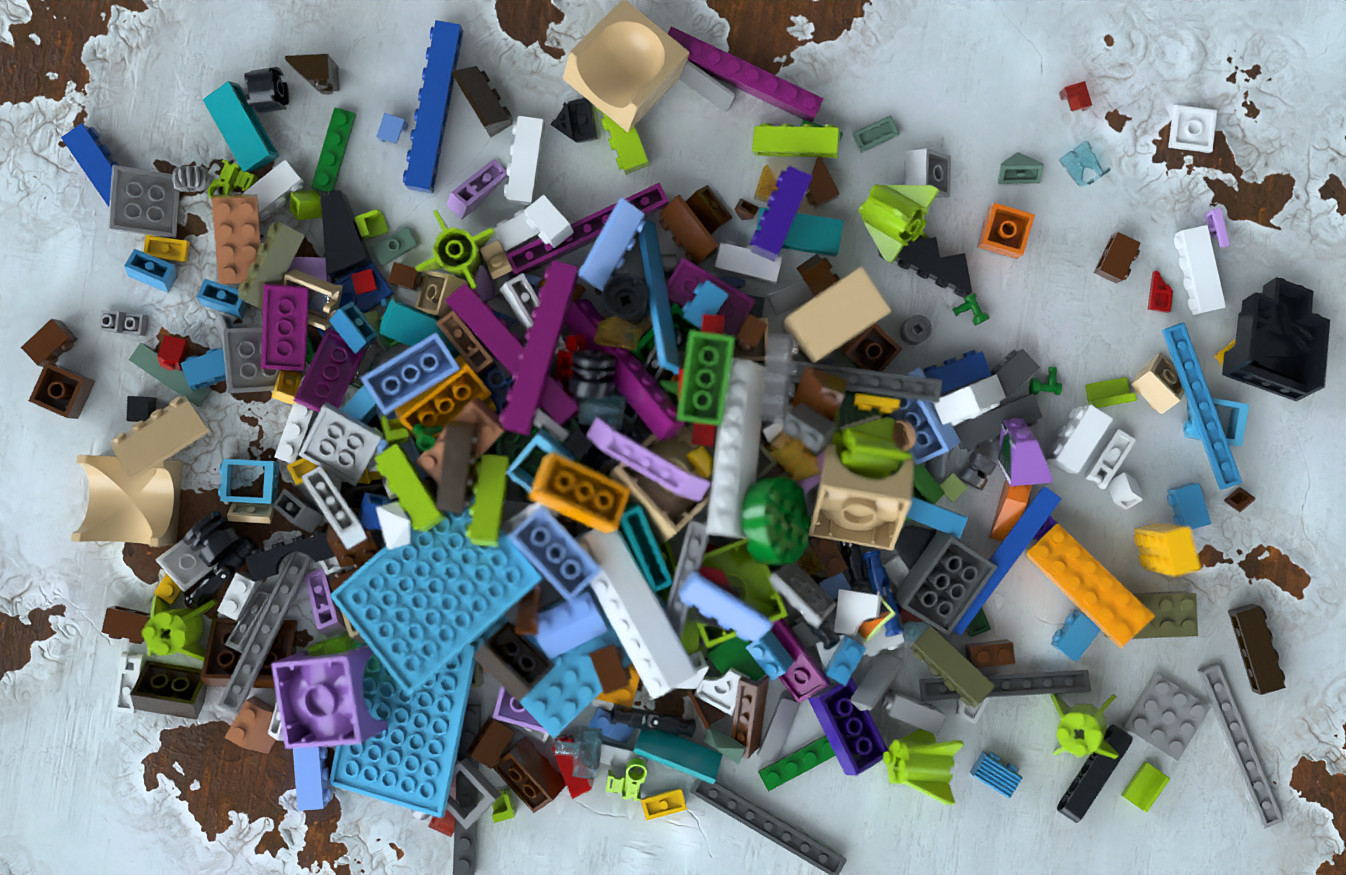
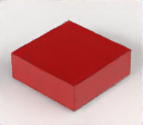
[351,269,378,295]

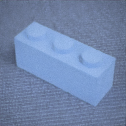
[293,746,331,811]

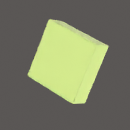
[939,473,968,502]

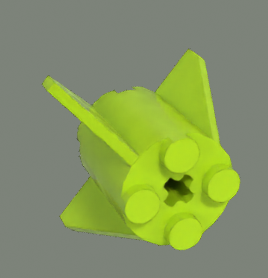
[858,184,940,264]
[415,210,495,289]
[832,417,912,480]
[142,595,218,661]
[1051,694,1119,759]
[883,728,964,805]

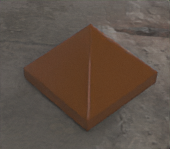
[734,198,759,220]
[1224,487,1256,513]

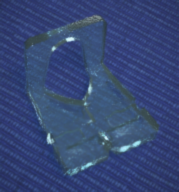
[1059,141,1111,187]

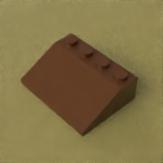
[200,618,298,689]

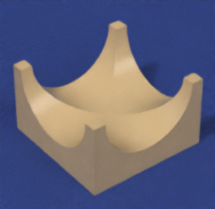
[808,444,914,550]
[71,455,183,547]

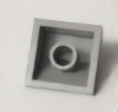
[904,148,951,198]

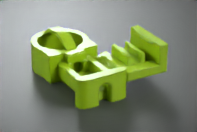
[208,160,258,199]
[605,758,647,801]

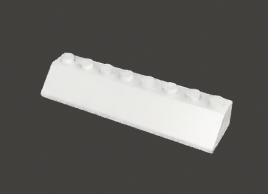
[706,358,767,539]
[575,527,698,699]

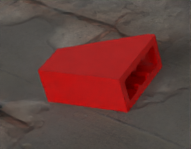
[552,734,594,799]

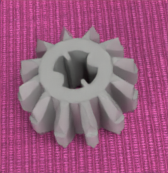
[172,165,210,192]

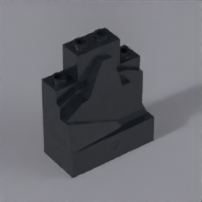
[1222,277,1330,402]

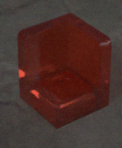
[1059,81,1092,112]
[428,808,455,837]

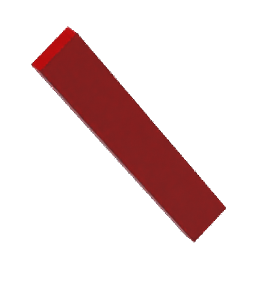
[691,314,725,447]

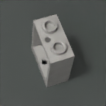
[882,689,946,735]
[446,758,502,829]

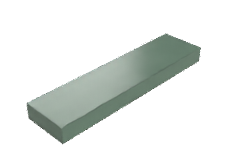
[129,343,212,407]

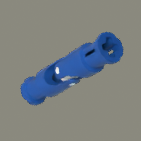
[863,550,904,637]

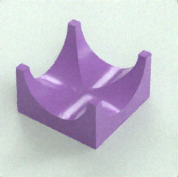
[271,645,388,749]

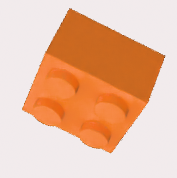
[977,203,1035,259]

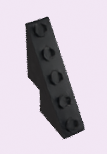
[878,237,972,298]

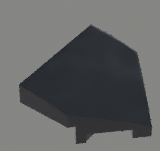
[550,98,598,143]
[894,525,937,569]

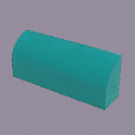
[202,81,279,172]
[756,207,844,257]
[380,298,460,359]
[619,503,673,593]
[633,723,723,784]

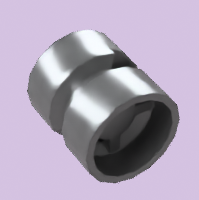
[900,315,932,345]
[958,451,997,490]

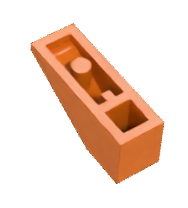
[989,479,1032,541]

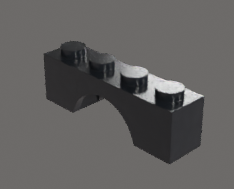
[245,529,335,582]

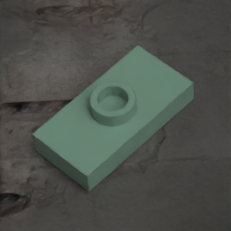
[852,115,900,153]
[371,227,419,266]

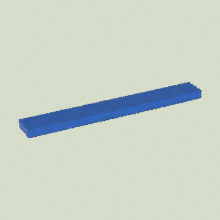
[953,486,1062,636]

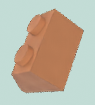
[224,696,276,754]

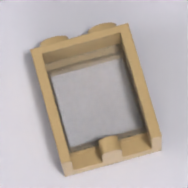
[282,268,343,330]

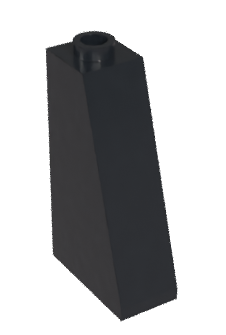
[320,190,373,279]

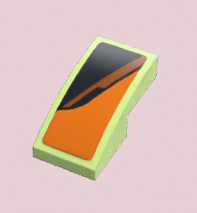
[857,597,896,643]

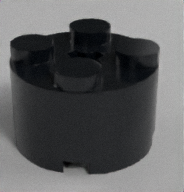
[244,67,289,113]

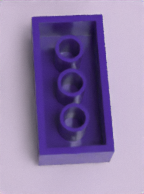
[750,166,812,262]
[808,678,888,776]

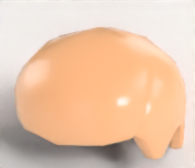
[892,420,916,452]

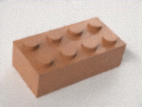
[211,194,261,284]
[415,397,506,484]

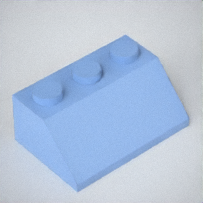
[535,592,608,659]

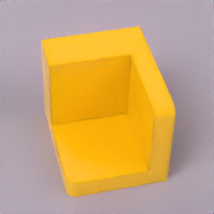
[686,445,714,479]

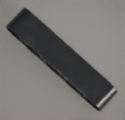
[1057,724,1133,823]

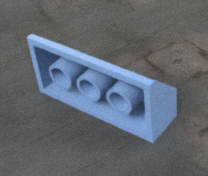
[578,198,646,292]
[361,333,460,415]
[878,367,961,465]
[508,505,602,601]
[678,570,772,642]

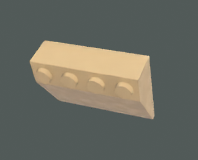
[110,396,209,481]

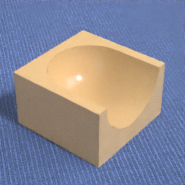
[563,0,690,133]
[781,267,891,363]
[607,424,714,545]

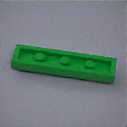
[311,107,356,193]
[758,735,836,792]

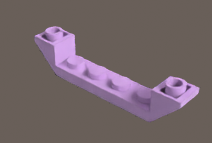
[586,416,711,502]

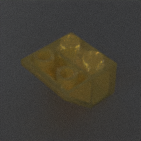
[764,430,822,482]

